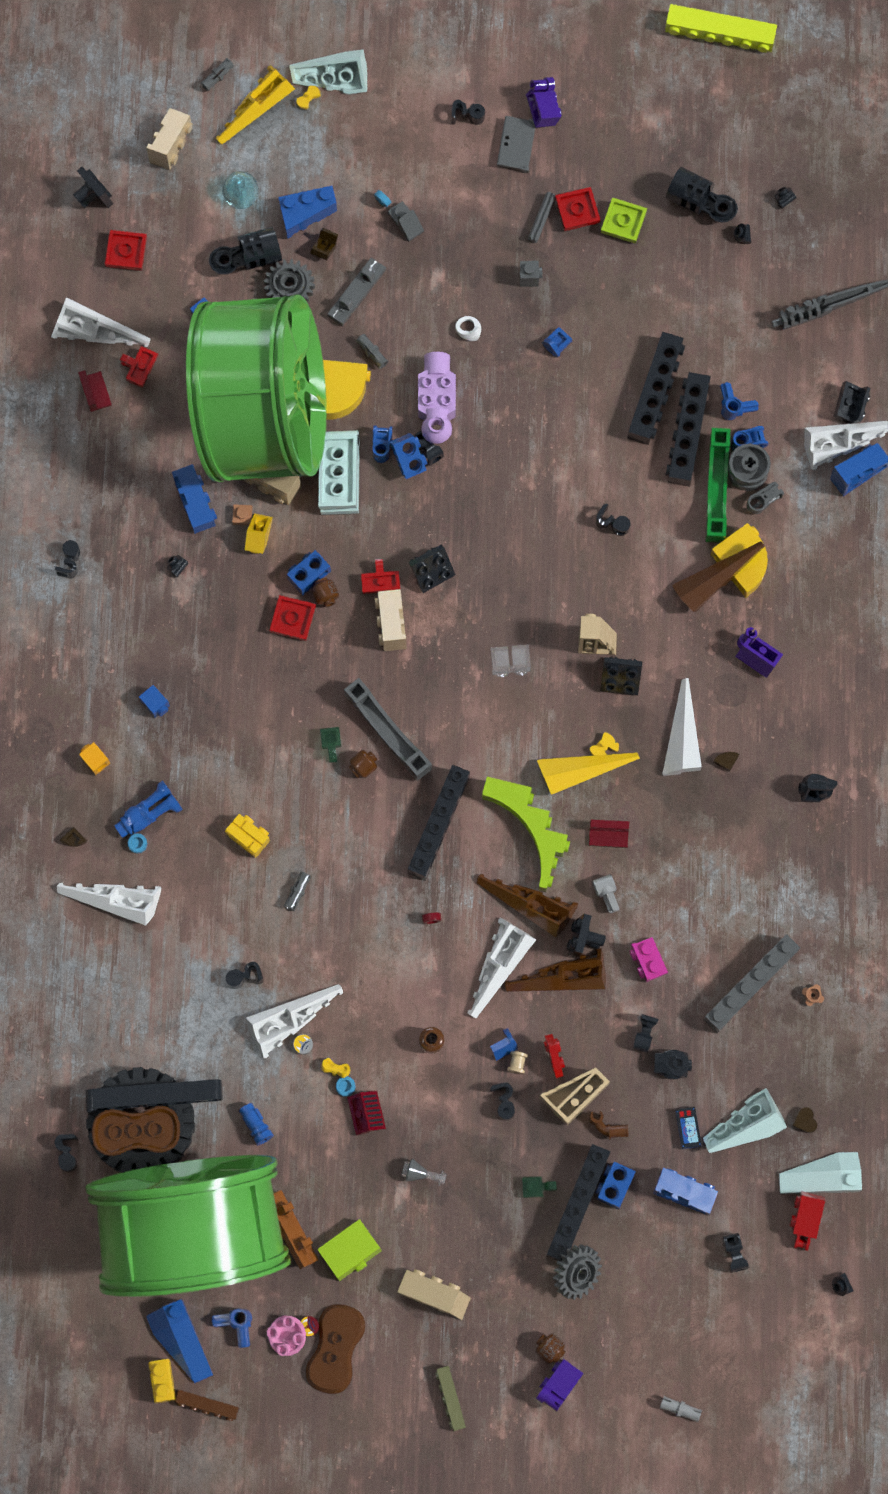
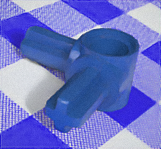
[720,382,758,420]
[212,1309,252,1348]

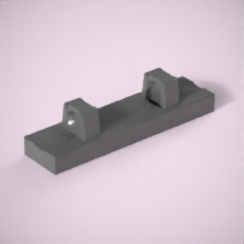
[328,257,386,326]

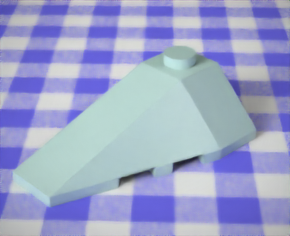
[703,1088,787,1153]

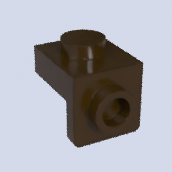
[310,228,338,261]

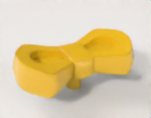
[296,86,321,110]
[321,1058,350,1078]

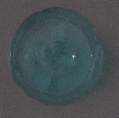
[222,171,259,209]

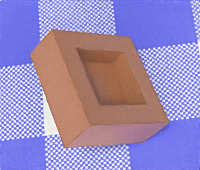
[232,504,253,525]

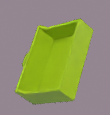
[317,1219,381,1281]

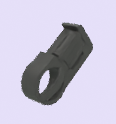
[746,482,784,514]

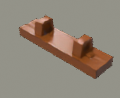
[274,1190,318,1270]

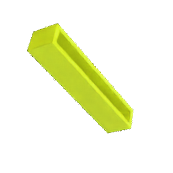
[665,4,777,53]

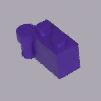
[526,77,562,128]
[735,627,783,678]
[536,1359,584,1412]

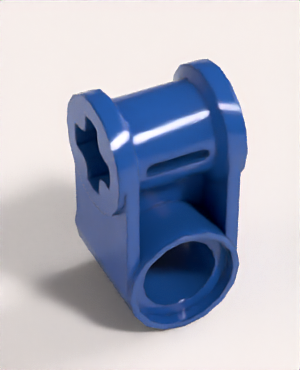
[373,425,393,463]
[731,426,769,451]

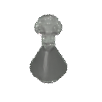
[401,1159,447,1186]

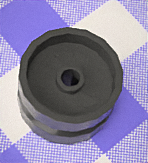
[728,443,771,491]

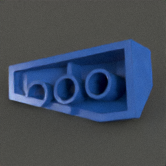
[146,1299,213,1383]

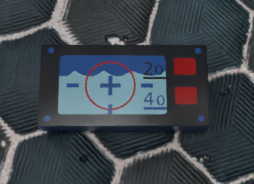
[675,1107,702,1149]

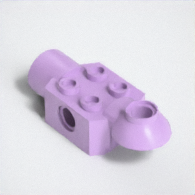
[418,352,456,444]

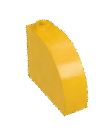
[323,360,371,420]
[711,523,768,598]

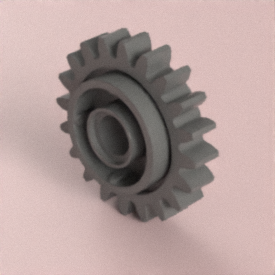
[264,259,315,302]
[553,1244,602,1300]

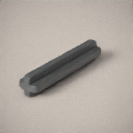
[528,192,555,243]

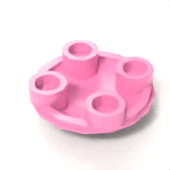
[267,1316,306,1356]

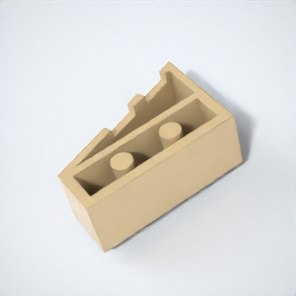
[146,108,193,170]
[578,614,617,655]

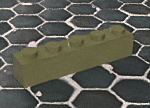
[435,1366,466,1431]

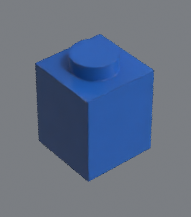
[139,685,170,718]

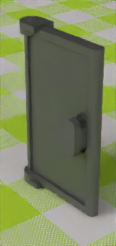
[497,116,535,173]

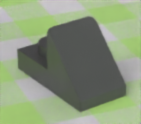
[388,201,424,241]

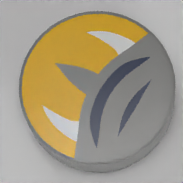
[293,1034,313,1055]

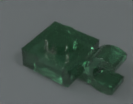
[320,727,341,763]
[522,1177,557,1198]

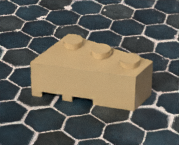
[243,476,301,505]
[375,589,407,651]
[539,1068,610,1126]
[398,1269,471,1320]

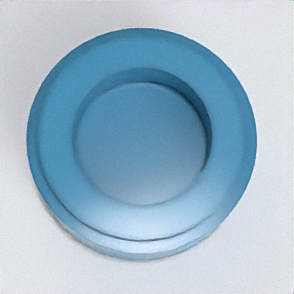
[374,190,392,207]
[128,833,147,854]
[336,1076,356,1097]

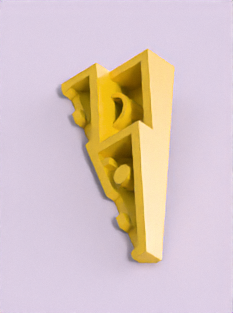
[216,65,295,144]
[537,753,640,795]

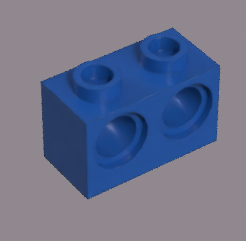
[390,433,427,479]
[287,550,331,596]
[596,1162,636,1209]

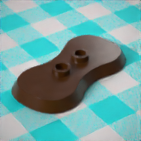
[92,1106,180,1156]
[306,1304,365,1394]

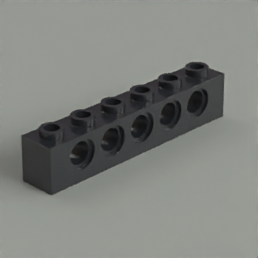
[627,331,686,445]
[665,372,711,487]
[407,764,470,881]
[546,1144,611,1261]

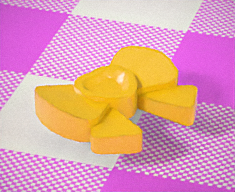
[589,732,619,756]

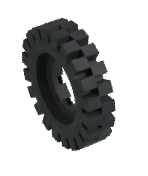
[86,1067,195,1173]

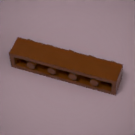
[175,1390,240,1422]

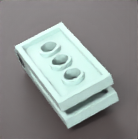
[318,430,359,515]

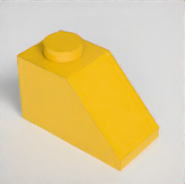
[245,513,273,554]

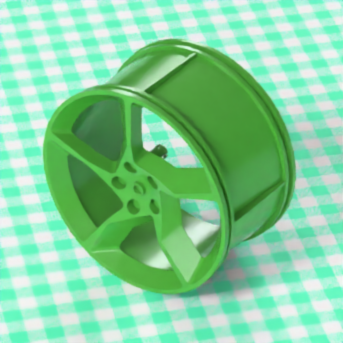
[186,295,327,482]
[86,1155,291,1297]

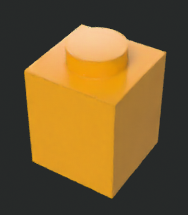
[79,742,110,775]

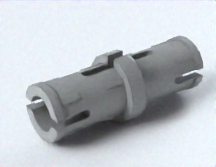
[660,1396,702,1422]

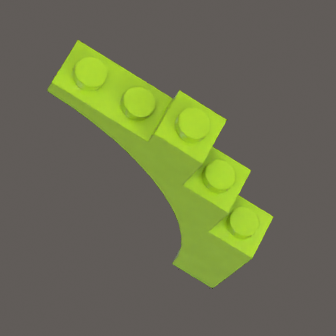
[482,777,570,892]

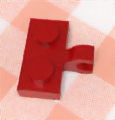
[120,346,158,388]
[361,559,400,594]
[544,1034,565,1078]

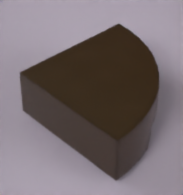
[713,752,740,772]
[60,827,87,847]

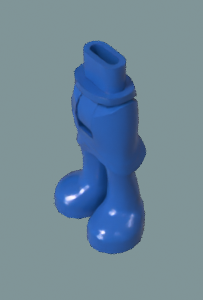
[114,780,183,838]

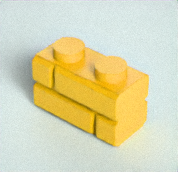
[225,814,270,858]
[149,1359,176,1403]

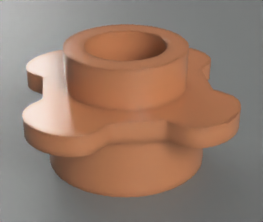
[802,984,824,1006]

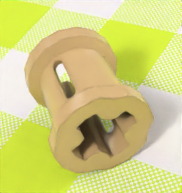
[507,1051,528,1074]

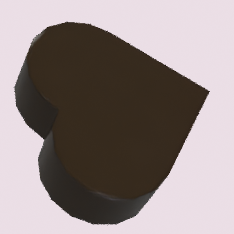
[792,1107,818,1133]

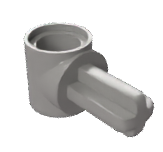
[592,874,619,913]

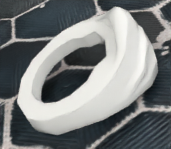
[455,316,481,341]

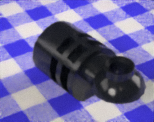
[666,167,738,223]
[209,227,282,275]

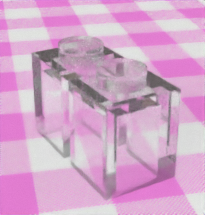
[490,645,531,677]

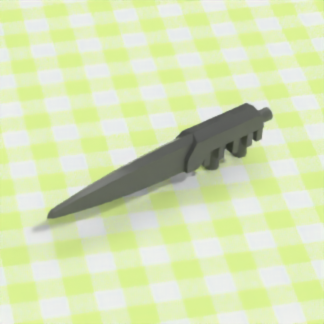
[771,279,888,330]

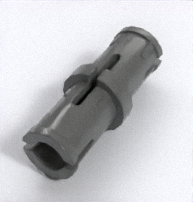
[201,58,234,91]
[356,334,388,369]
[284,871,312,911]

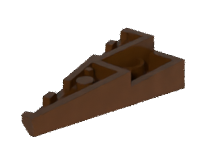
[672,541,765,612]
[476,874,578,937]
[505,948,606,992]

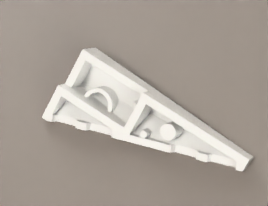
[51,298,151,347]
[804,421,888,470]
[662,678,702,776]
[57,883,161,926]
[468,917,536,1018]
[246,984,343,1059]

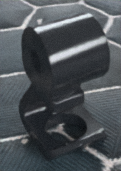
[451,100,485,125]
[413,431,444,466]
[596,504,631,536]
[54,540,80,579]
[226,962,264,989]
[633,1014,659,1053]
[490,1082,515,1121]
[54,1134,78,1172]
[723,1233,749,1273]

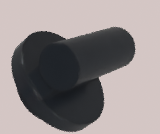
[775,187,797,209]
[734,223,751,244]
[167,555,189,578]
[832,1273,854,1296]

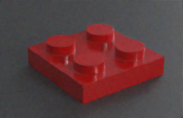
[555,187,600,231]
[105,230,147,271]
[269,595,316,641]

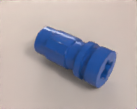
[239,1103,274,1146]

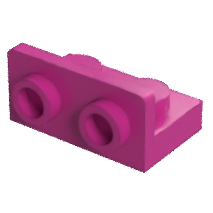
[629,937,668,982]

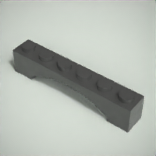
[344,678,432,781]
[703,934,801,1033]

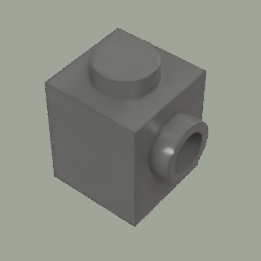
[519,261,542,287]

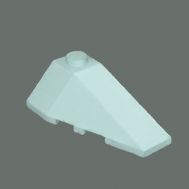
[289,50,367,94]
[779,1152,862,1194]

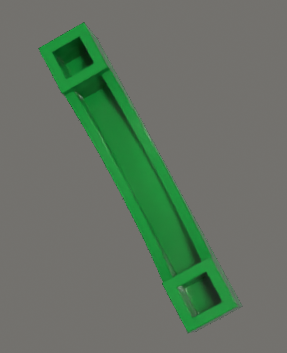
[705,428,731,543]

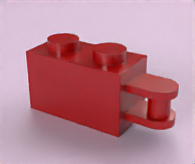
[790,1191,825,1251]

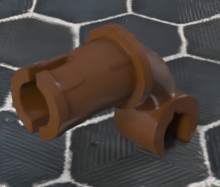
[589,1111,629,1140]

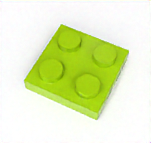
[601,197,647,244]

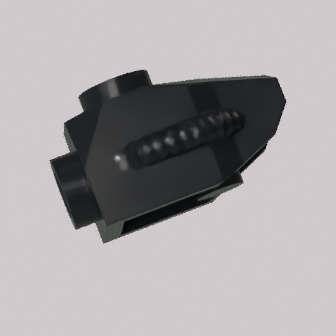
[798,774,838,802]
[654,1049,692,1080]

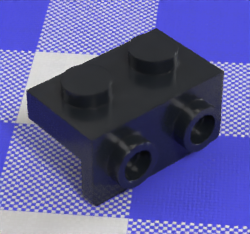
[833,381,871,424]

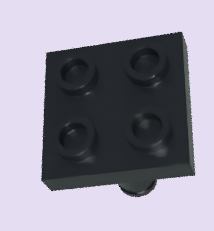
[72,166,114,209]
[409,544,456,593]
[600,656,643,695]
[566,914,606,958]

